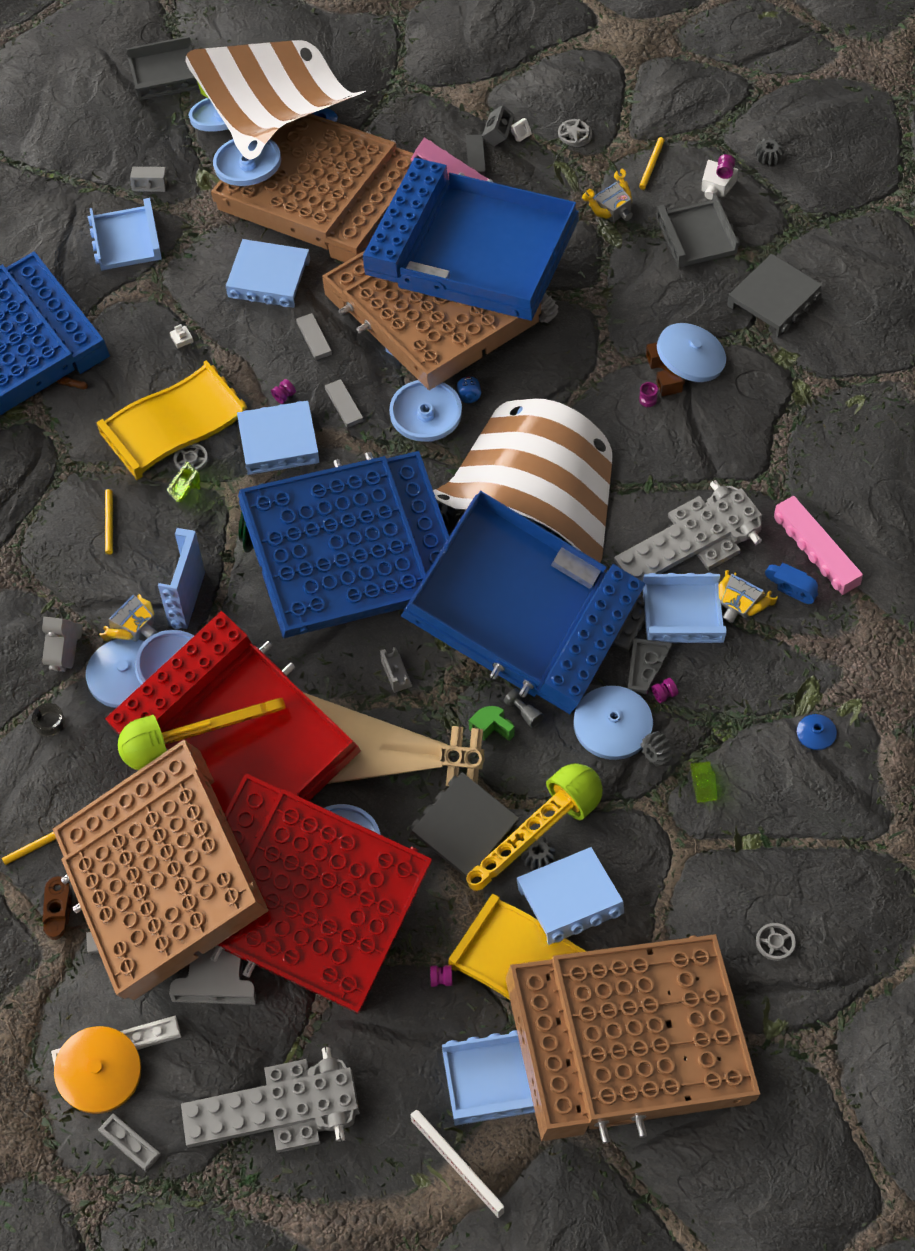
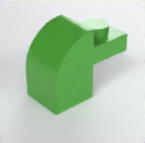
[469,706,514,741]

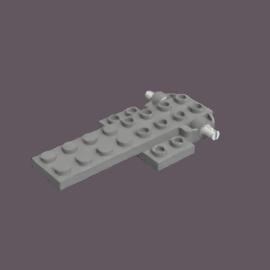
[614,480,762,582]
[181,1047,360,1153]

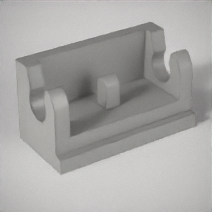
[130,167,167,192]
[380,647,412,693]

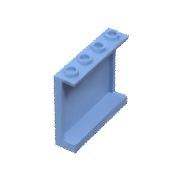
[88,198,162,271]
[226,239,310,308]
[237,401,320,475]
[158,528,205,629]
[642,573,726,643]
[517,847,624,945]
[442,1030,535,1126]

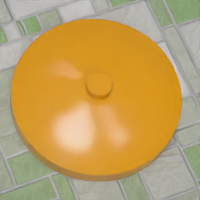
[54,1026,141,1114]

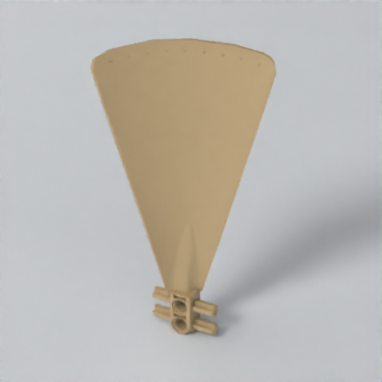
[303,692,485,786]

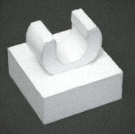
[510,118,532,142]
[170,324,193,349]

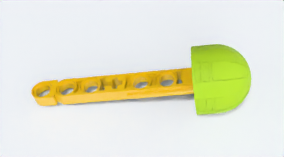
[118,698,286,770]
[466,764,603,891]

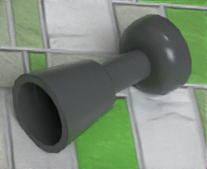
[504,688,544,728]

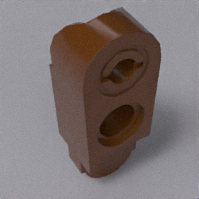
[42,876,73,940]

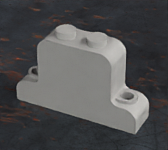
[42,616,83,672]
[169,948,256,1005]

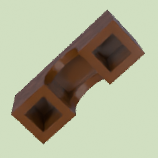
[646,342,685,397]

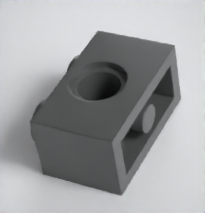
[482,105,514,147]

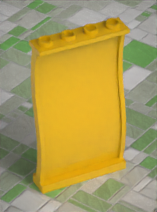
[96,360,247,480]
[448,893,586,1000]

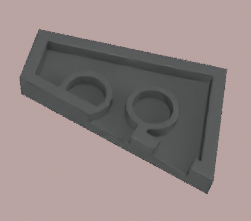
[628,638,672,694]

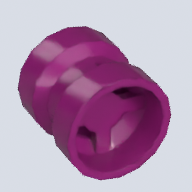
[716,154,735,179]
[271,379,296,404]
[639,382,658,407]
[651,678,678,703]
[430,965,452,987]

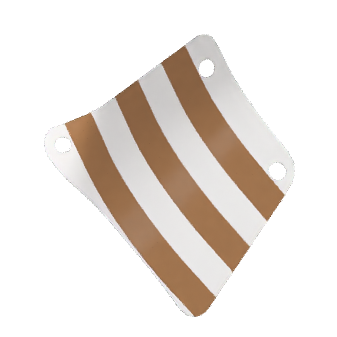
[186,40,366,160]
[433,399,612,562]

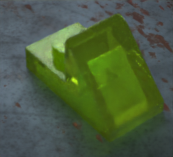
[166,461,200,502]
[690,761,717,803]

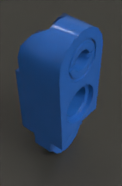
[765,563,818,604]

